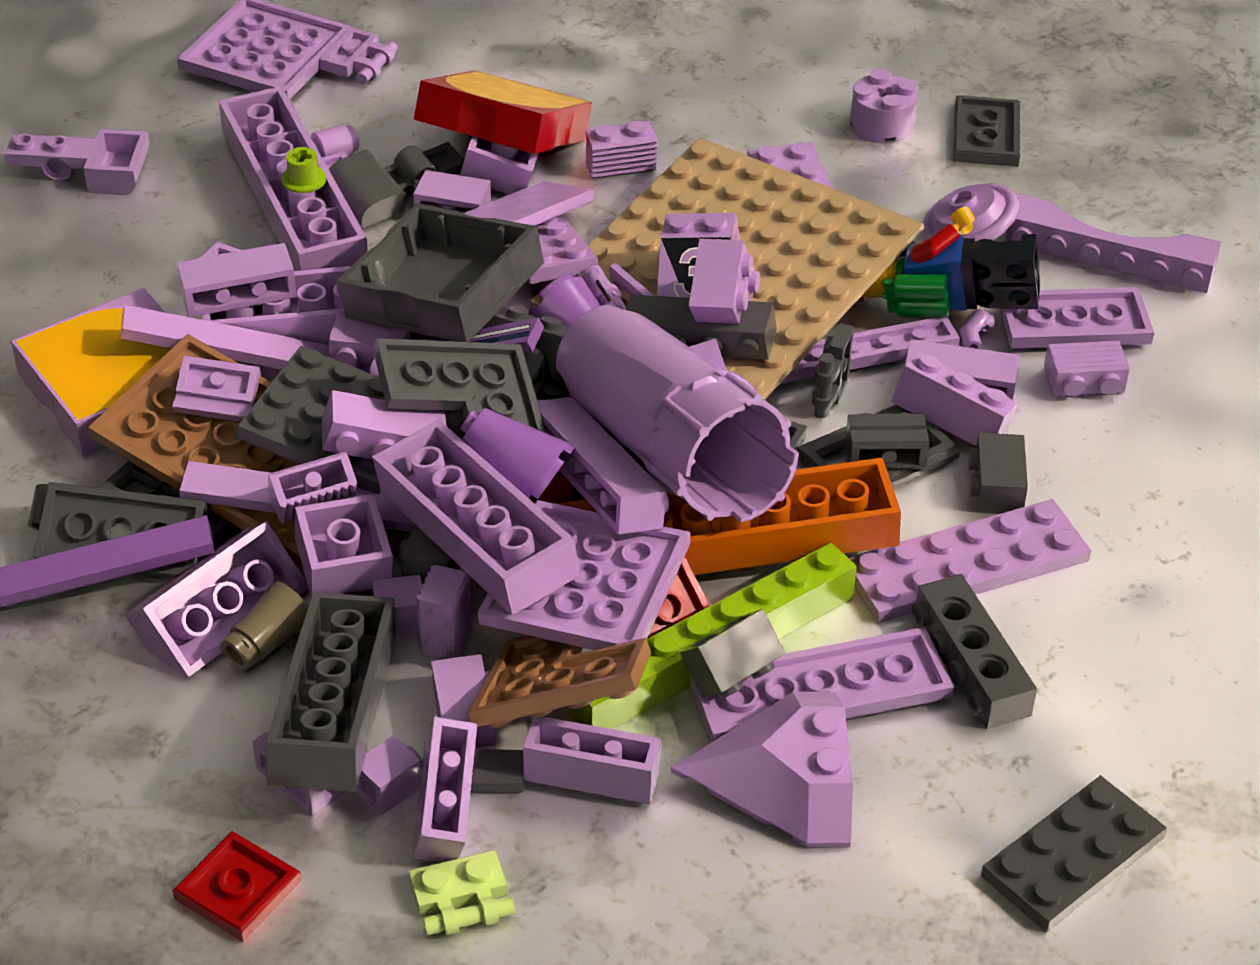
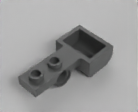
[329,142,464,229]

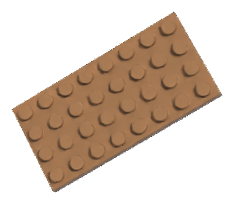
[88,334,389,565]

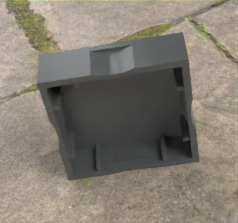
[336,203,544,342]

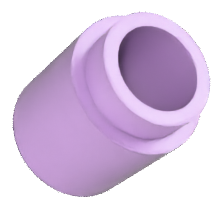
[311,124,359,157]

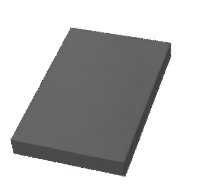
[953,95,1020,167]

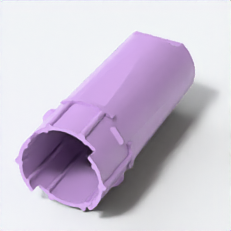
[556,304,799,523]

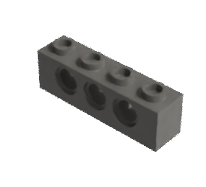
[912,574,1037,729]

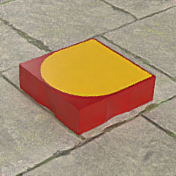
[413,70,593,154]

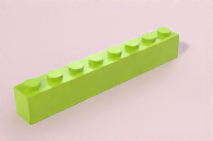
[568,542,857,729]

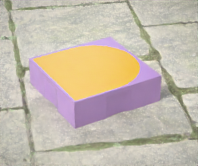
[11,288,172,457]

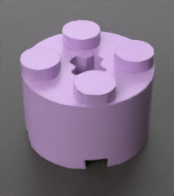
[850,68,918,143]

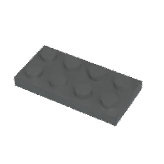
[981,775,1167,932]

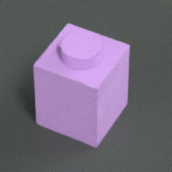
[372,575,422,635]
[357,735,422,815]

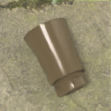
[220,581,308,671]

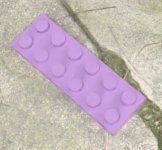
[848,499,1091,623]
[689,627,954,742]

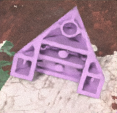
[671,692,853,848]

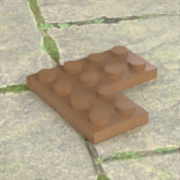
[468,635,651,728]

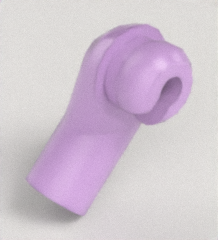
[959,309,995,349]

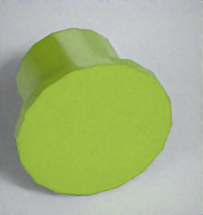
[282,147,326,193]

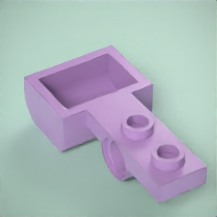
[4,129,150,195]

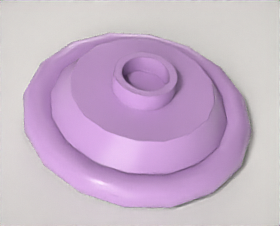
[922,183,1020,242]

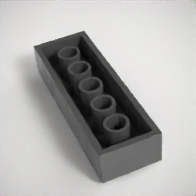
[266,592,395,792]

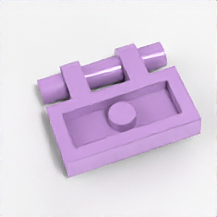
[319,27,398,84]

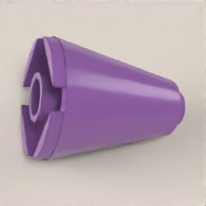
[529,273,601,327]
[460,408,575,499]

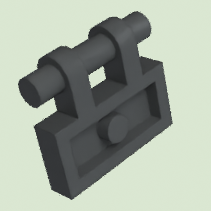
[812,323,854,418]

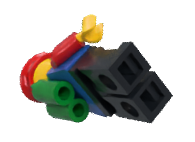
[857,206,1041,317]

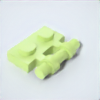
[409,850,515,936]

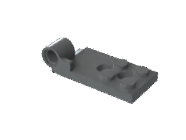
[27,482,208,579]

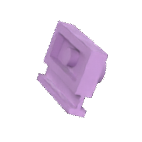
[172,356,261,422]

